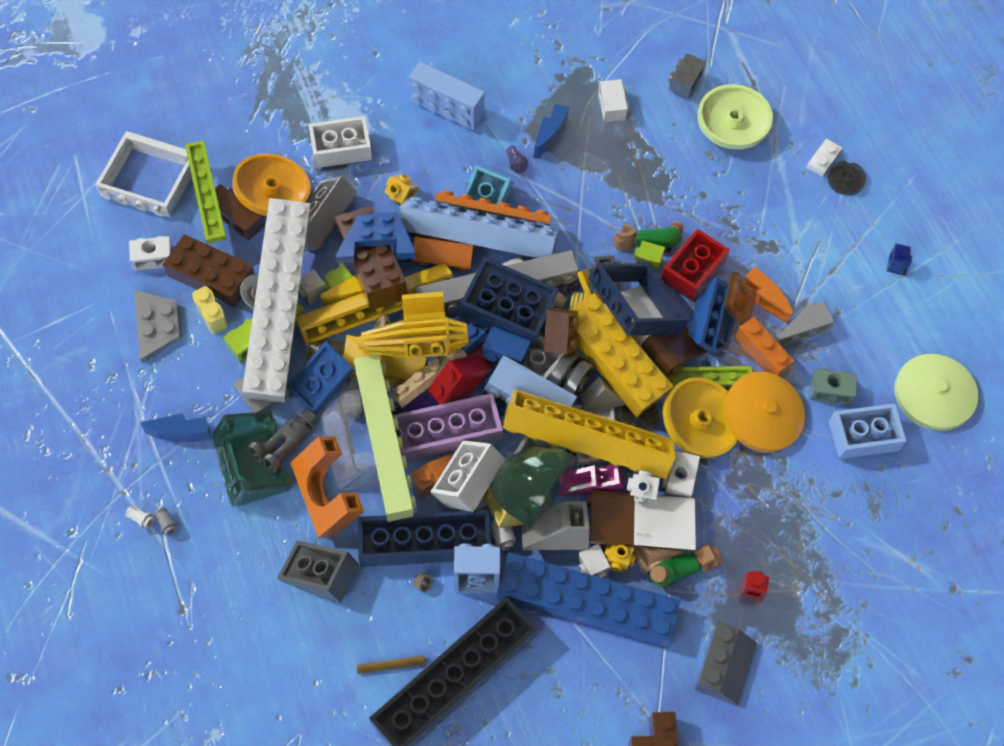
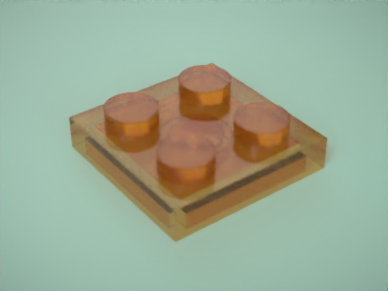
[724,272,756,325]

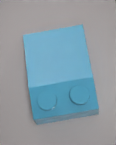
[459,165,514,216]

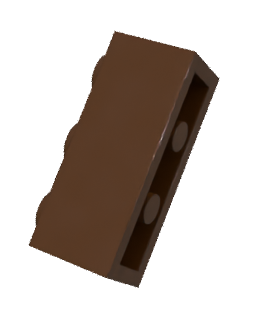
[215,184,265,241]

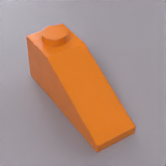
[410,453,455,500]

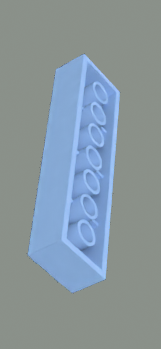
[399,197,559,258]

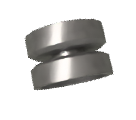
[548,353,594,402]

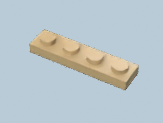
[390,348,468,408]

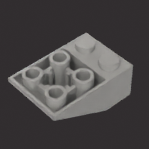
[521,501,589,551]

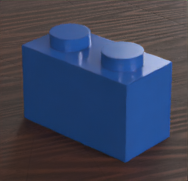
[482,326,531,366]

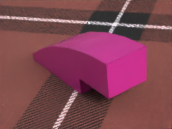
[555,464,625,496]

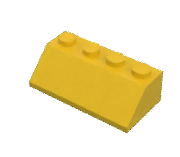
[343,335,428,387]

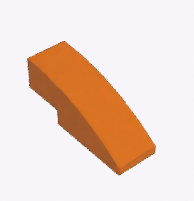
[742,266,793,324]

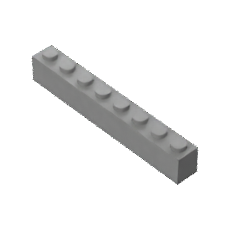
[416,250,578,312]

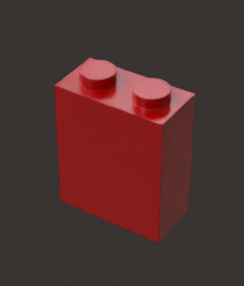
[428,354,491,405]

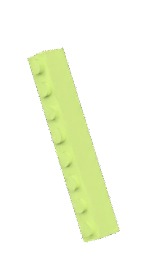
[354,355,417,522]

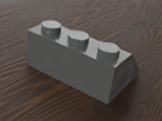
[694,621,757,706]

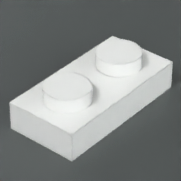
[806,138,843,177]

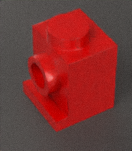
[740,571,770,601]

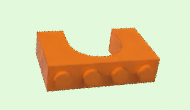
[291,436,364,538]

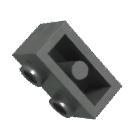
[668,53,706,98]

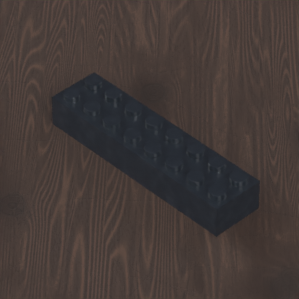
[369,597,537,746]

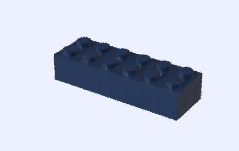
[358,510,491,567]

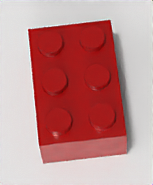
[661,228,730,301]

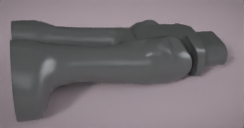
[247,409,318,473]

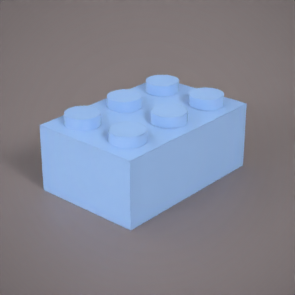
[828,403,907,459]
[454,544,500,593]

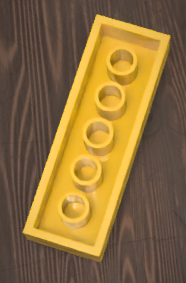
[570,293,674,417]

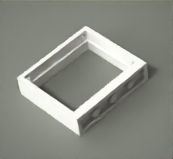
[95,131,192,218]

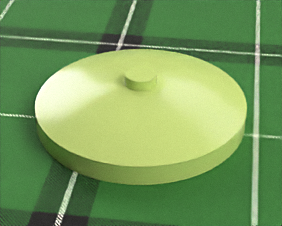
[697,84,773,150]
[894,354,978,431]

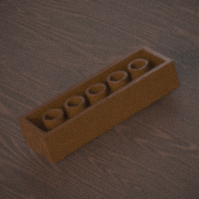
[335,206,408,311]

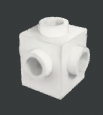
[627,470,660,502]

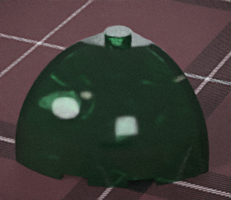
[490,446,576,528]

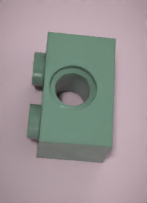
[810,369,856,405]

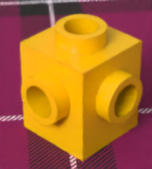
[384,174,419,204]
[604,545,637,574]

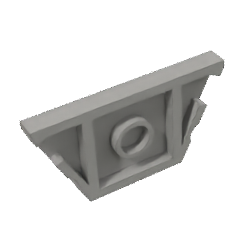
[134,291,181,362]

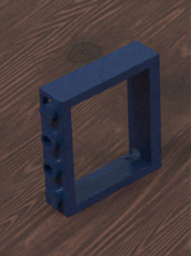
[588,263,691,336]

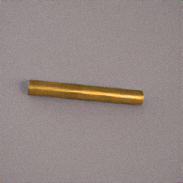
[357,655,425,674]

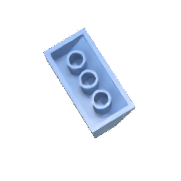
[484,355,577,406]

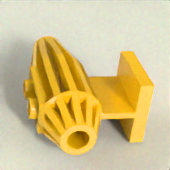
[357,292,468,359]

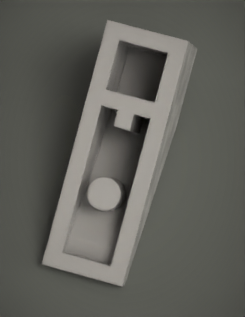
[776,302,834,346]

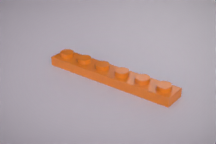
[435,190,552,224]

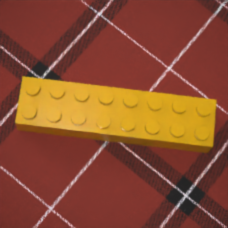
[503,388,675,479]

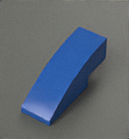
[534,104,569,158]
[141,413,211,442]

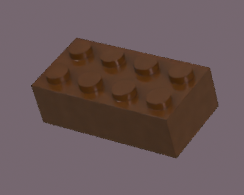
[163,234,255,308]

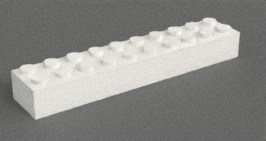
[242,198,310,403]

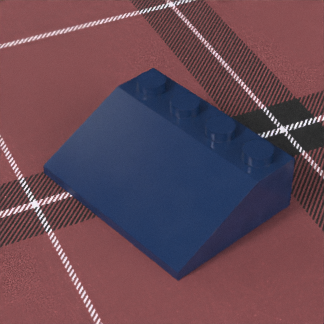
[457,257,559,349]

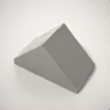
[579,377,624,411]

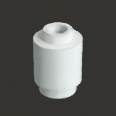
[490,520,516,551]

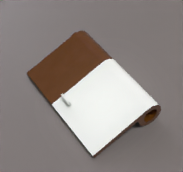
[605,286,708,376]
[586,490,696,552]

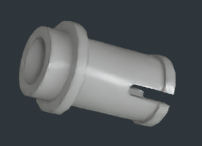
[154,507,178,536]

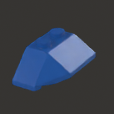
[688,277,736,355]

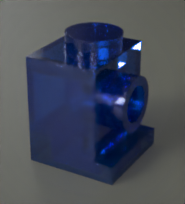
[886,243,913,276]

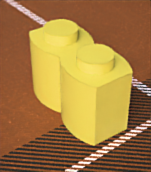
[192,286,228,334]

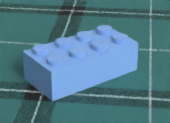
[408,62,485,130]

